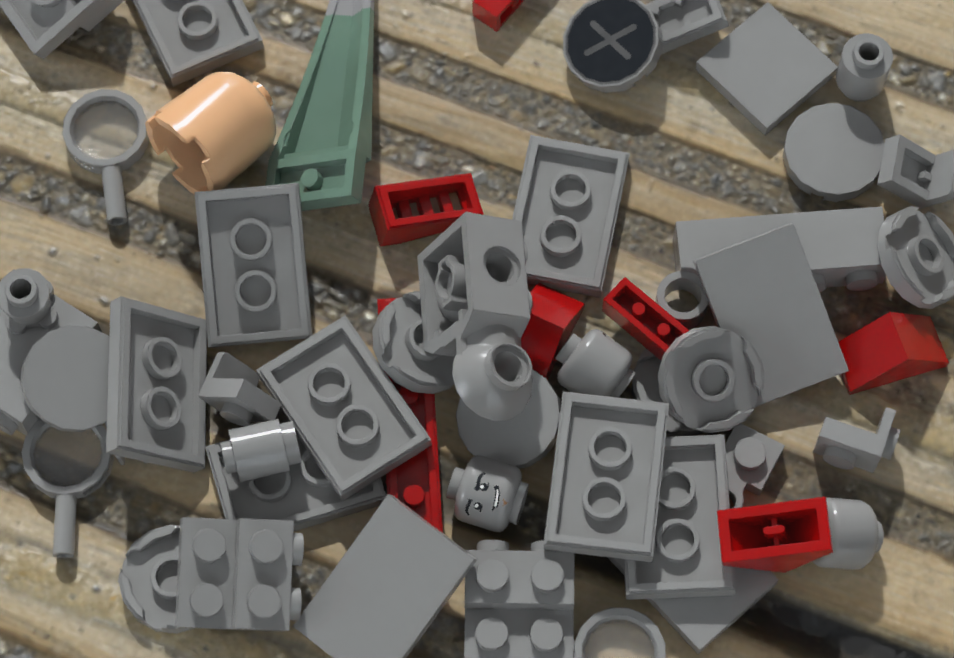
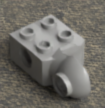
[417,212,533,421]

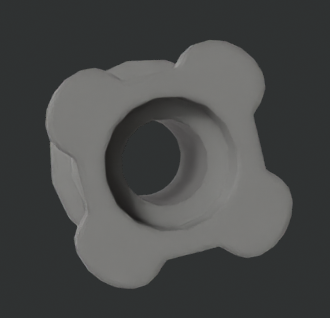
[0,268,58,335]

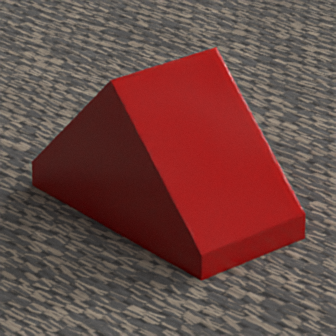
[521,283,585,380]
[838,312,949,395]
[717,496,833,573]

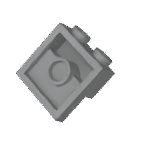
[0,0,124,59]
[175,517,304,632]
[464,540,574,658]

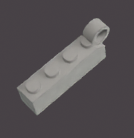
[655,206,886,330]

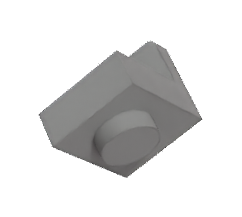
[877,134,954,209]
[198,352,281,426]
[813,407,900,473]

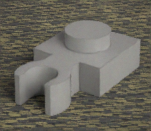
[725,423,785,508]

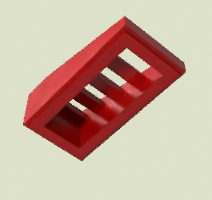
[368,173,484,247]

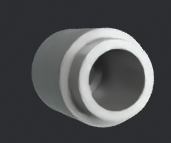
[836,33,893,101]
[220,419,302,482]

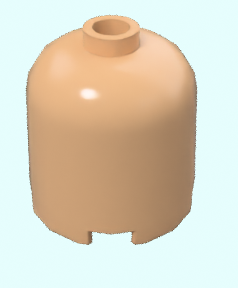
[145,72,276,195]

